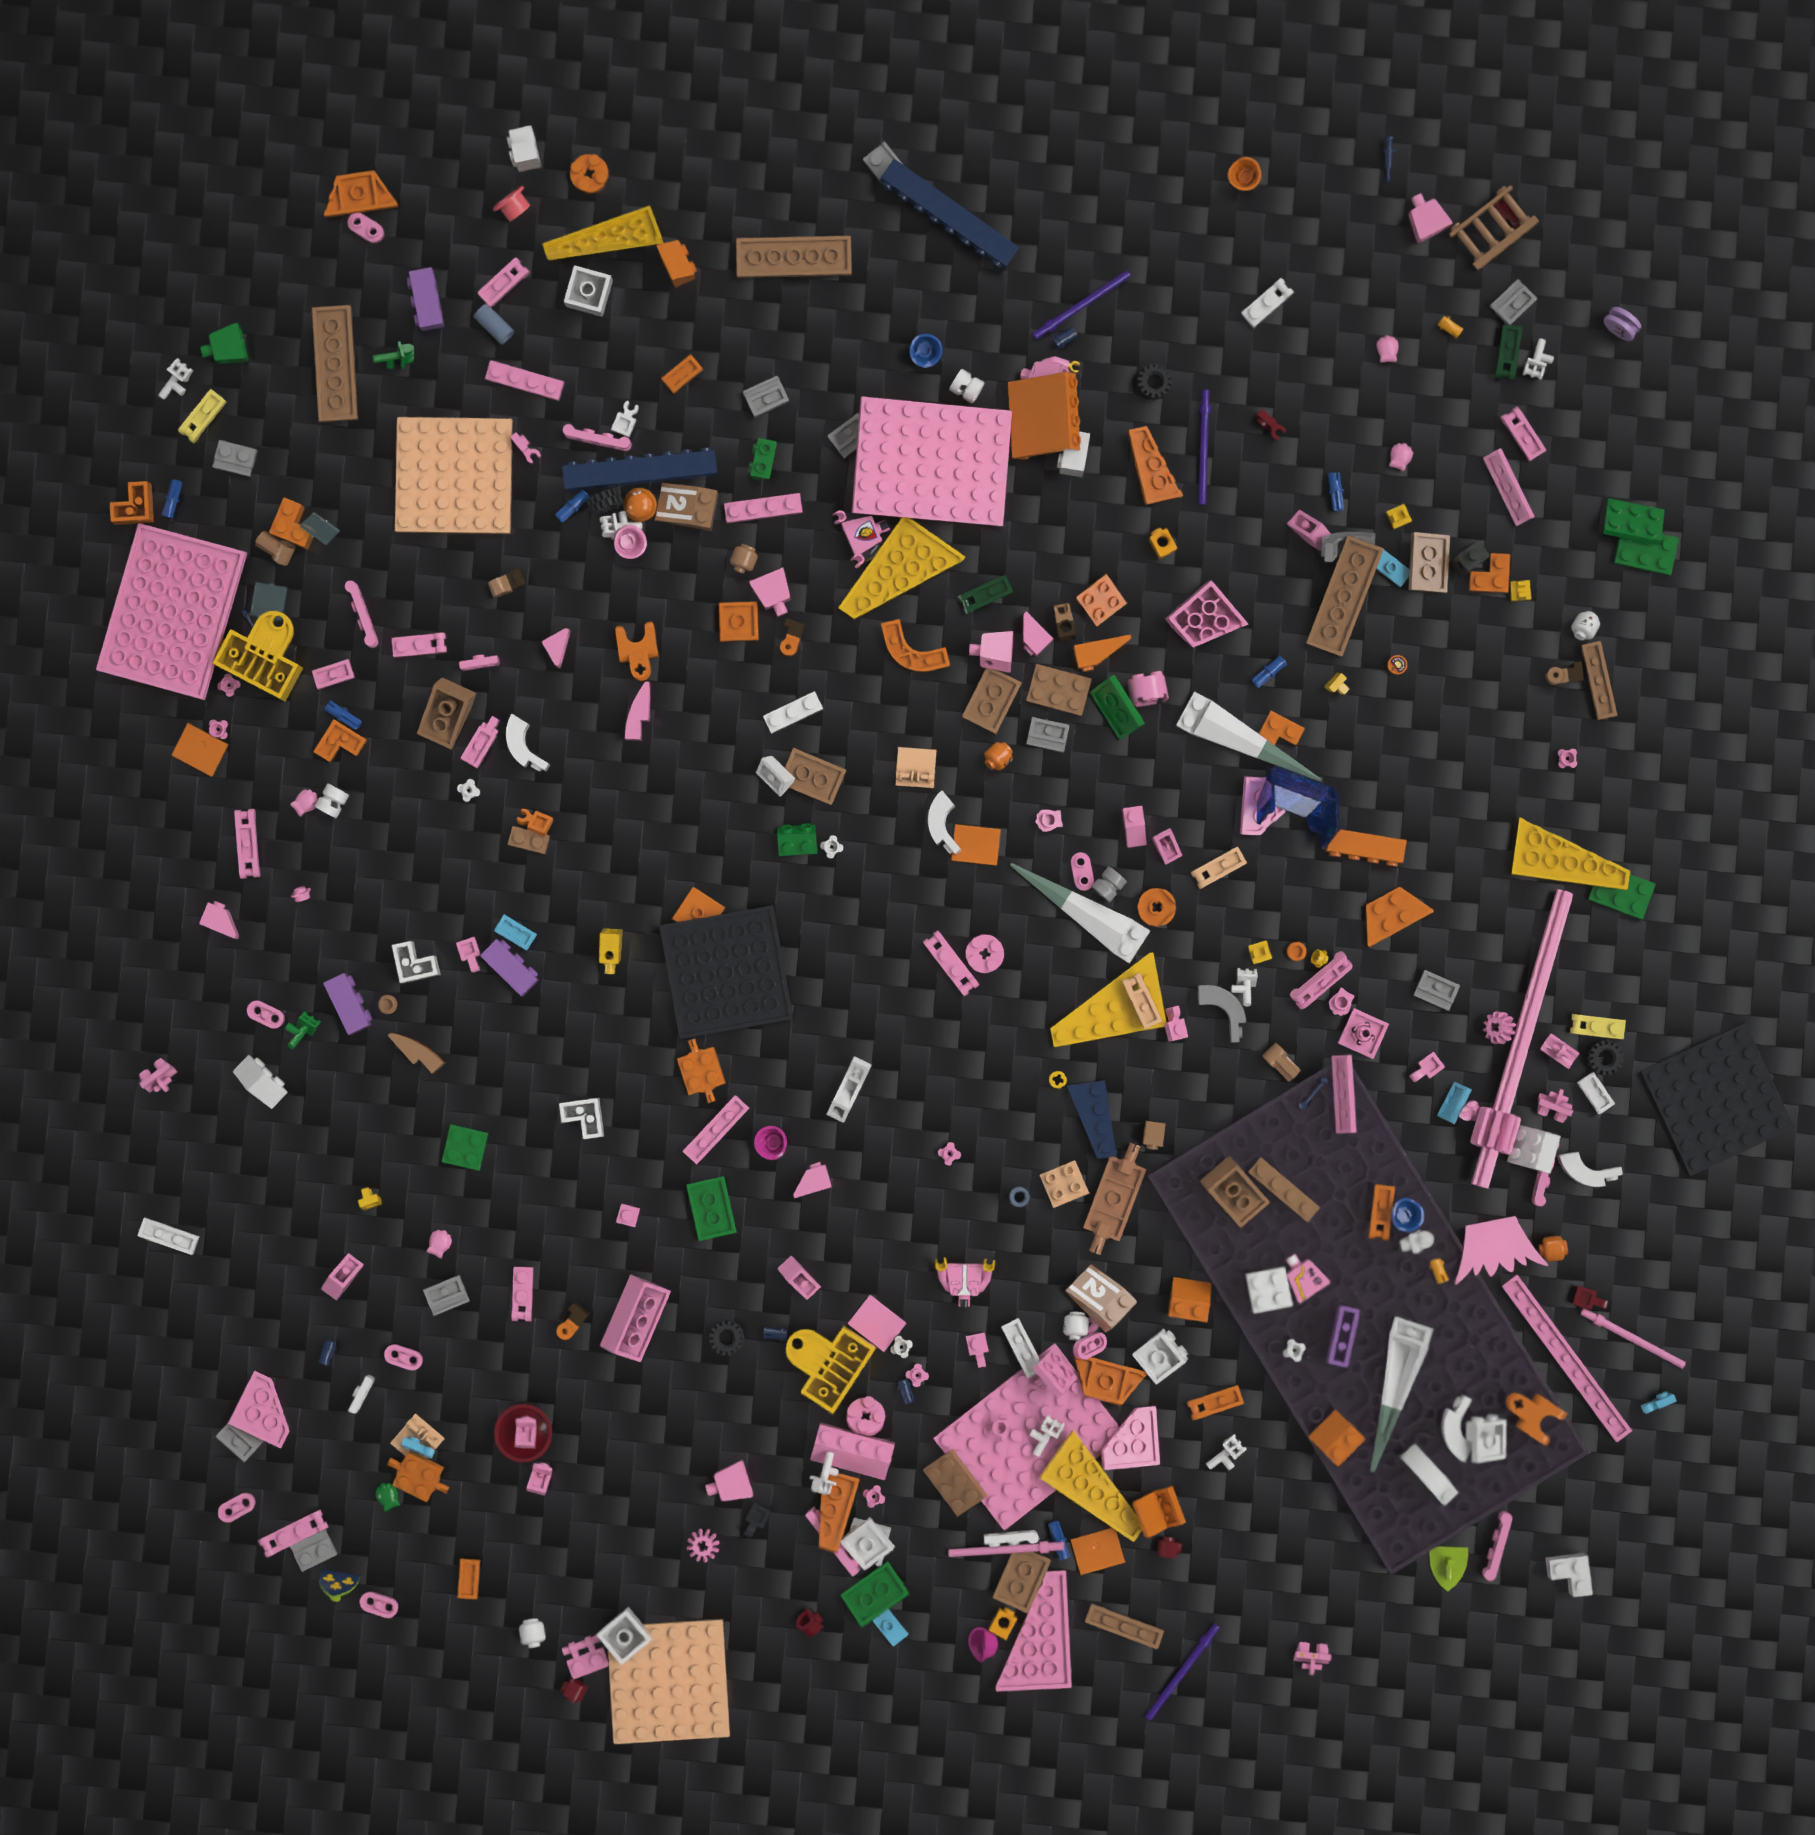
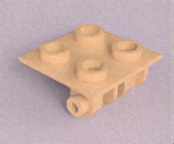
[896,747,936,788]
[1040,1160,1089,1208]
[391,1413,445,1459]

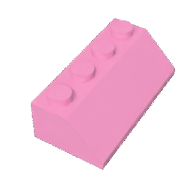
[600,1275,671,1362]
[810,1422,895,1480]

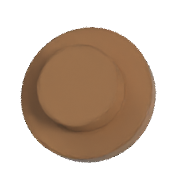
[378,995,398,1014]

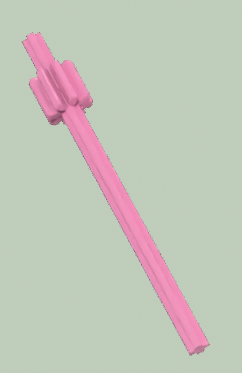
[1470,889,1573,1189]

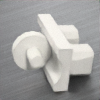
[1400,1229,1434,1254]

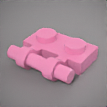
[562,1635,609,1679]

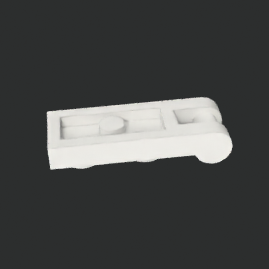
[1241,278,1294,328]
[984,1530,1039,1547]

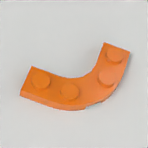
[881,619,950,672]

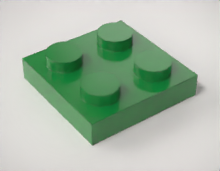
[442,1124,489,1171]

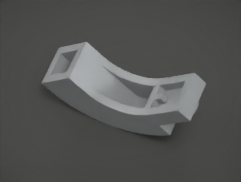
[1321,532,1375,562]
[1197,985,1246,1042]

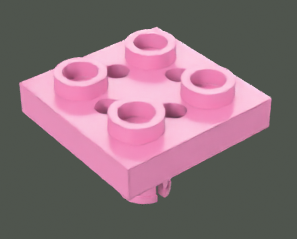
[1338,1008,1389,1059]
[1033,1349,1077,1398]

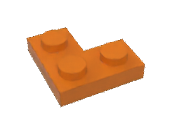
[1469,553,1510,593]
[1259,711,1305,746]
[313,720,367,762]

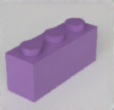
[407,267,445,331]
[480,939,539,996]
[323,973,372,1035]
[1326,1304,1360,1367]

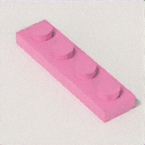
[485,360,564,401]
[1483,449,1535,526]
[724,493,802,523]
[1332,1055,1356,1133]
[683,1095,749,1164]
[805,1507,861,1577]

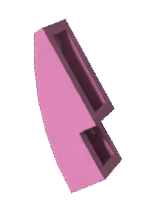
[625,682,650,741]

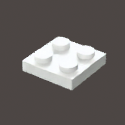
[841,1517,894,1570]

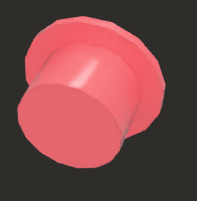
[493,186,530,221]

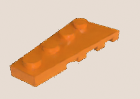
[1127,426,1183,505]
[819,1473,860,1553]

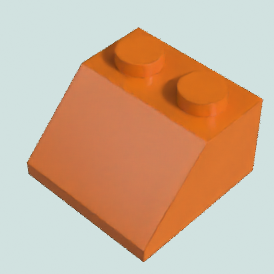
[656,240,697,288]
[1168,1277,1211,1322]
[1308,1409,1365,1466]

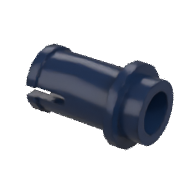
[1052,327,1078,349]
[763,1327,788,1343]
[318,1339,337,1365]
[896,1378,915,1404]

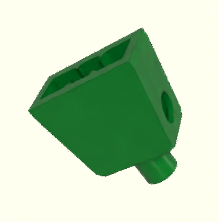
[201,323,249,364]

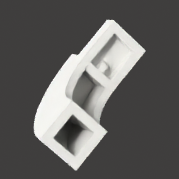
[506,714,550,772]
[928,791,962,855]
[826,1056,871,1123]
[1557,1152,1623,1187]
[1441,1394,1472,1462]
[1401,1444,1458,1506]

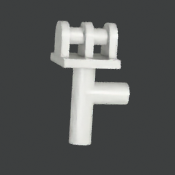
[1523,339,1554,380]
[158,358,193,399]
[600,511,642,540]
[1231,968,1257,1006]
[1029,1415,1065,1456]
[1206,1434,1246,1470]
[810,1452,838,1495]

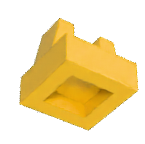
[1386,504,1412,530]
[1510,580,1531,601]
[1324,673,1349,695]
[1248,940,1272,964]
[358,1187,382,1210]

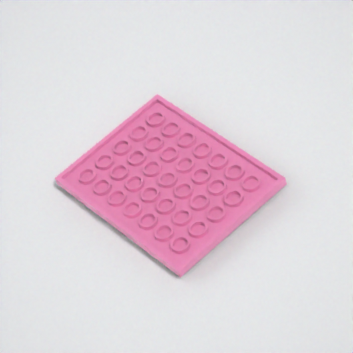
[852,397,1012,526]
[96,523,247,700]
[933,1343,1119,1530]

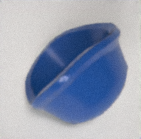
[909,334,943,367]
[1391,1198,1424,1232]

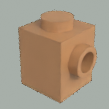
[1142,1121,1166,1150]

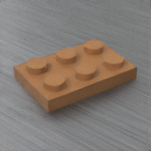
[1409,532,1450,593]
[1026,664,1092,716]
[962,668,1022,734]
[785,748,846,806]
[923,1449,987,1516]
[993,1552,1051,1613]

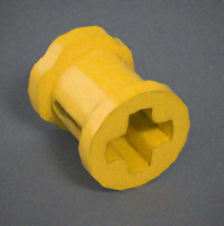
[1049,1071,1067,1088]

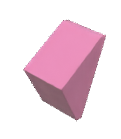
[542,628,571,668]
[1152,828,1182,865]

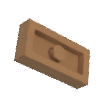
[508,826,550,854]

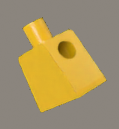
[599,928,623,974]

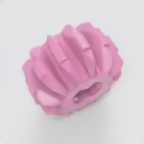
[1483,1011,1516,1044]
[687,1528,720,1562]

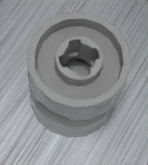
[1091,866,1127,902]

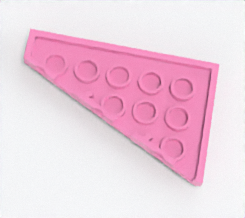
[996,1570,1072,1691]

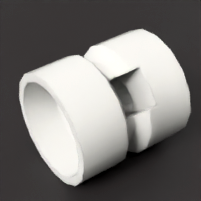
[949,369,985,404]
[314,783,349,818]

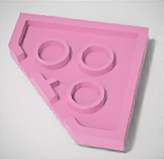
[1240,776,1302,835]
[228,1371,289,1448]
[1101,1406,1160,1470]

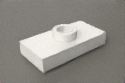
[1577,1072,1615,1115]
[348,1375,375,1414]

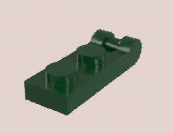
[1495,324,1523,380]
[957,575,1013,615]

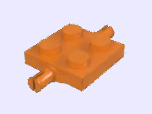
[677,1039,726,1103]
[387,1450,449,1502]

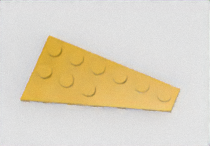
[543,206,664,260]
[1511,817,1630,890]
[1039,1429,1142,1542]

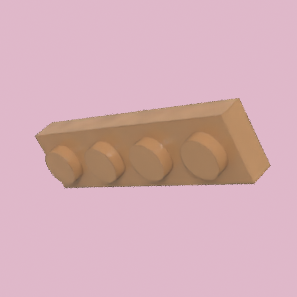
[1581,641,1618,720]
[1248,1157,1320,1222]
[1085,1603,1164,1649]

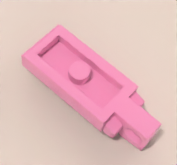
[461,716,500,768]

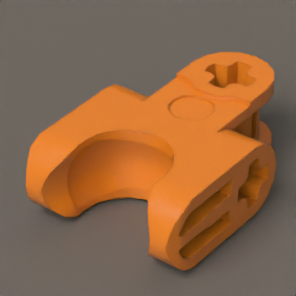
[615,621,658,681]
[1506,1393,1567,1445]

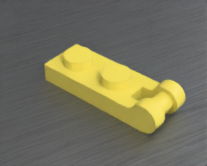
[178,389,226,443]
[1570,1014,1626,1039]

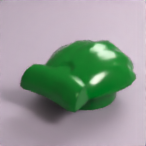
[375,1483,401,1512]

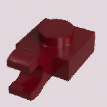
[1494,195,1521,230]
[1256,409,1286,441]
[1572,1286,1608,1310]

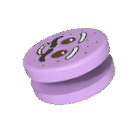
[1604,307,1641,341]

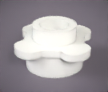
[457,779,480,802]
[820,835,843,858]
[890,1336,913,1358]
[1283,1339,1306,1362]

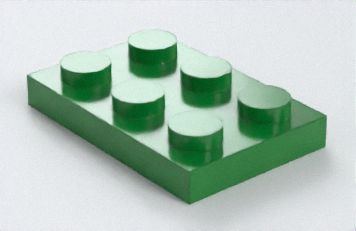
[1603,498,1665,545]
[1614,534,1679,576]
[1090,675,1145,740]
[1587,874,1656,920]
[687,1176,737,1241]
[841,1562,910,1628]

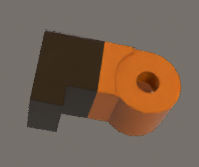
[780,618,805,656]
[557,1302,590,1340]

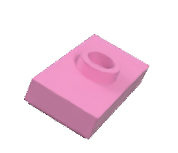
[459,655,500,671]

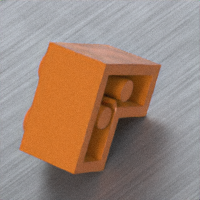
[110,481,154,525]
[269,498,315,550]

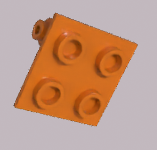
[1076,574,1127,627]

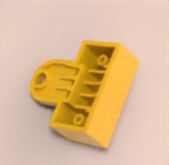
[213,611,303,701]
[786,1325,876,1414]

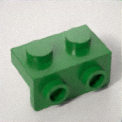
[748,438,777,480]
[777,823,817,856]

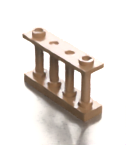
[1449,185,1539,271]

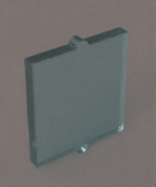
[300,513,340,545]
[250,582,287,621]

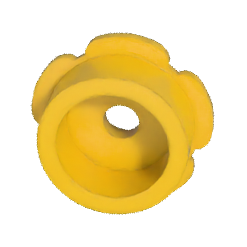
[1311,949,1328,968]

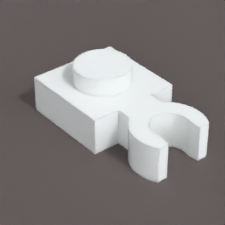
[611,401,639,438]

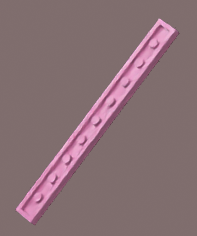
[1501,1274,1632,1442]

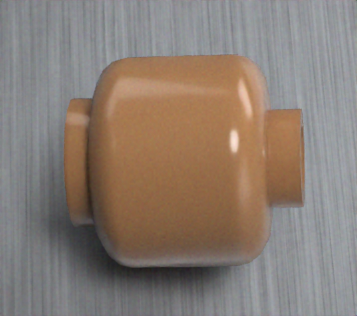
[730,544,758,574]

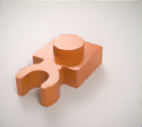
[517,809,553,836]

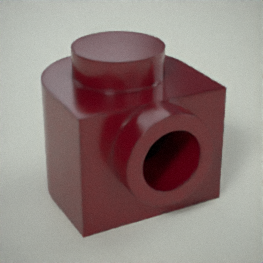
[1157,1536,1182,1559]
[796,1608,823,1636]
[560,1677,588,1703]

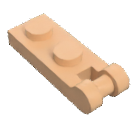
[1191,847,1247,889]
[1122,973,1162,1029]

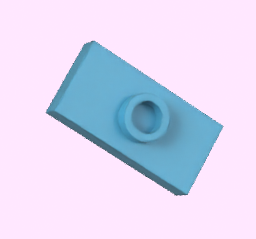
[1376,550,1410,587]
[494,915,537,950]
[1437,1082,1472,1124]
[873,1610,908,1647]

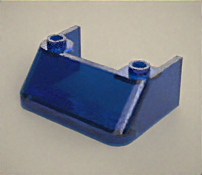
[1257,766,1340,849]

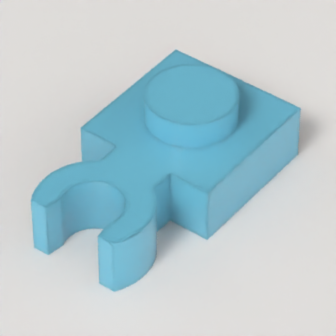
[1641,1391,1676,1414]
[401,1436,435,1459]

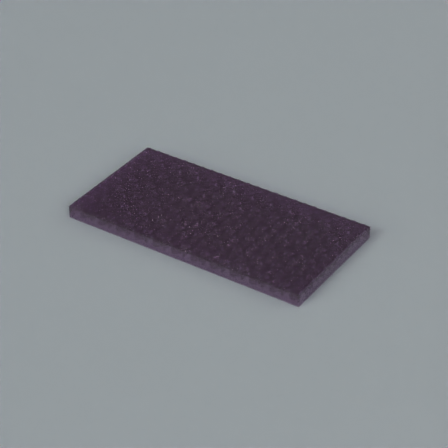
[1147,1063,1589,1575]

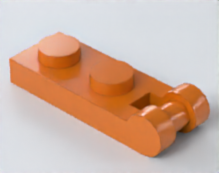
[1368,1184,1395,1241]
[1187,1385,1244,1420]

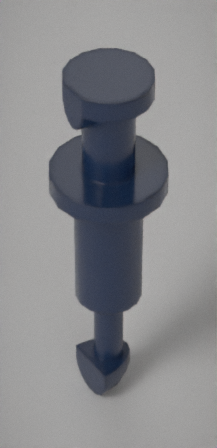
[1382,137,1395,183]

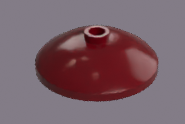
[494,1404,553,1462]

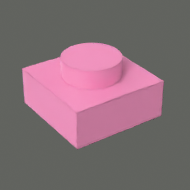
[616,1204,640,1227]

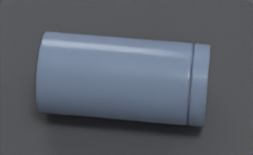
[474,304,514,344]
[1009,1186,1029,1207]

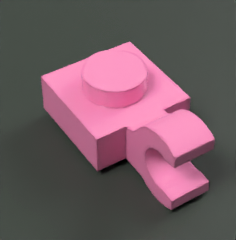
[511,433,541,464]
[456,937,481,973]
[1164,1006,1188,1042]
[1409,1052,1445,1082]
[966,1332,989,1368]

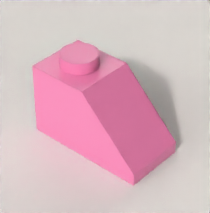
[1287,510,1330,551]
[1023,611,1053,657]
[1122,806,1147,848]
[199,901,239,939]
[794,1162,832,1198]
[321,1253,364,1300]
[777,1256,821,1300]

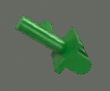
[372,341,414,369]
[285,1011,321,1049]

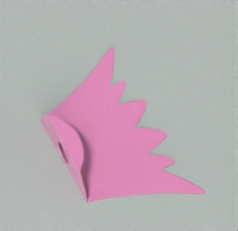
[1455,1216,1548,1284]

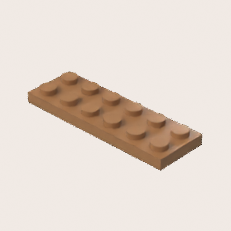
[736,236,852,278]
[312,305,358,422]
[1306,535,1384,656]

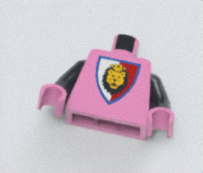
[833,511,890,568]

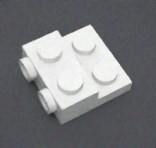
[1132,1329,1188,1385]
[1467,1414,1506,1463]

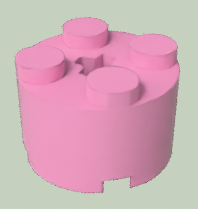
[1127,671,1169,707]

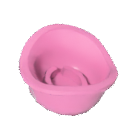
[614,525,647,559]

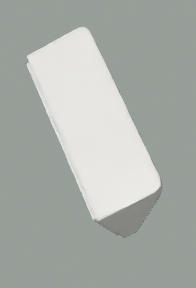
[756,756,795,796]

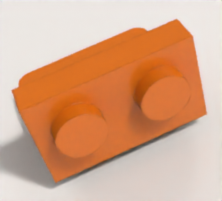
[1133,1486,1186,1538]

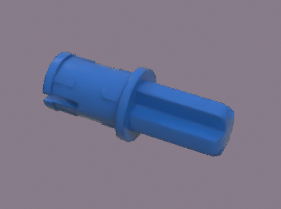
[1328,472,1344,511]
[161,480,182,518]
[555,489,590,522]
[1252,656,1287,688]
[324,700,361,730]
[1048,1521,1070,1560]

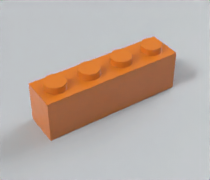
[1325,828,1407,867]

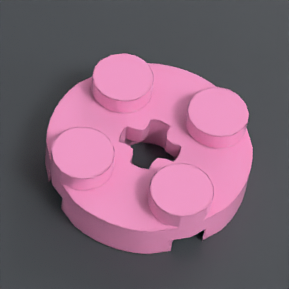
[966,935,1004,973]
[847,1396,885,1436]

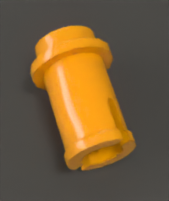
[1438,316,1463,338]
[1429,1258,1449,1284]

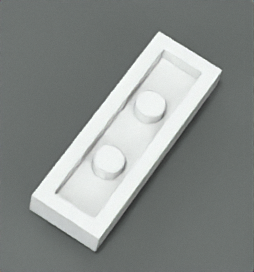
[763,691,823,734]
[138,1217,200,1255]
[1002,1318,1040,1379]

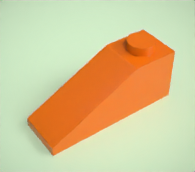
[1073,635,1131,672]

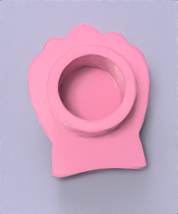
[1377,335,1399,363]
[1389,443,1413,471]
[290,790,318,817]
[1036,810,1063,831]
[1329,988,1355,1016]
[426,1230,452,1259]

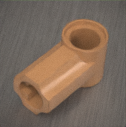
[256,531,295,565]
[1262,1043,1301,1082]

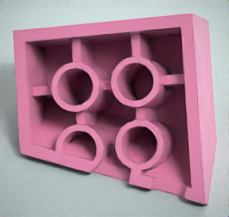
[1165,581,1248,647]

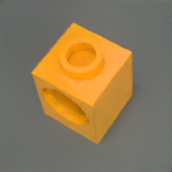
[1149,528,1177,560]
[989,1607,1017,1640]

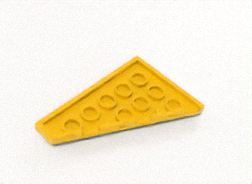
[839,517,965,619]
[1050,953,1166,1047]

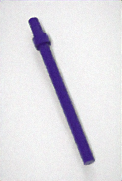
[1032,270,1131,340]
[1198,390,1211,505]
[1145,1623,1220,1721]

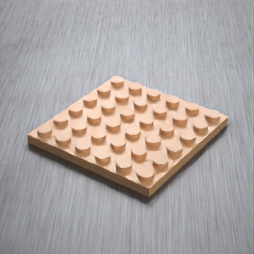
[395,417,513,534]
[608,1619,730,1744]

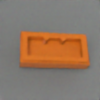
[661,354,703,394]
[457,1558,480,1599]

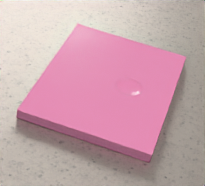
[848,1295,906,1352]

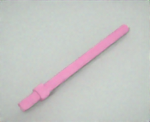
[1580,1308,1686,1369]
[949,1541,1064,1557]

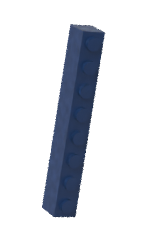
[880,159,1019,269]
[562,448,718,492]

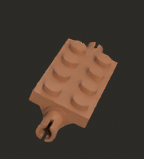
[1083,1142,1146,1255]

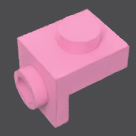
[515,1417,537,1448]
[527,1463,552,1496]

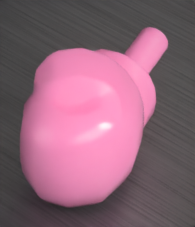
[1459,1100,1480,1121]

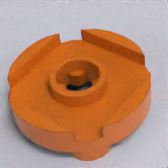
[570,154,609,194]
[1137,888,1176,927]

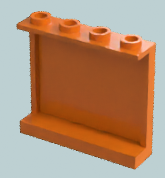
[1008,372,1081,460]

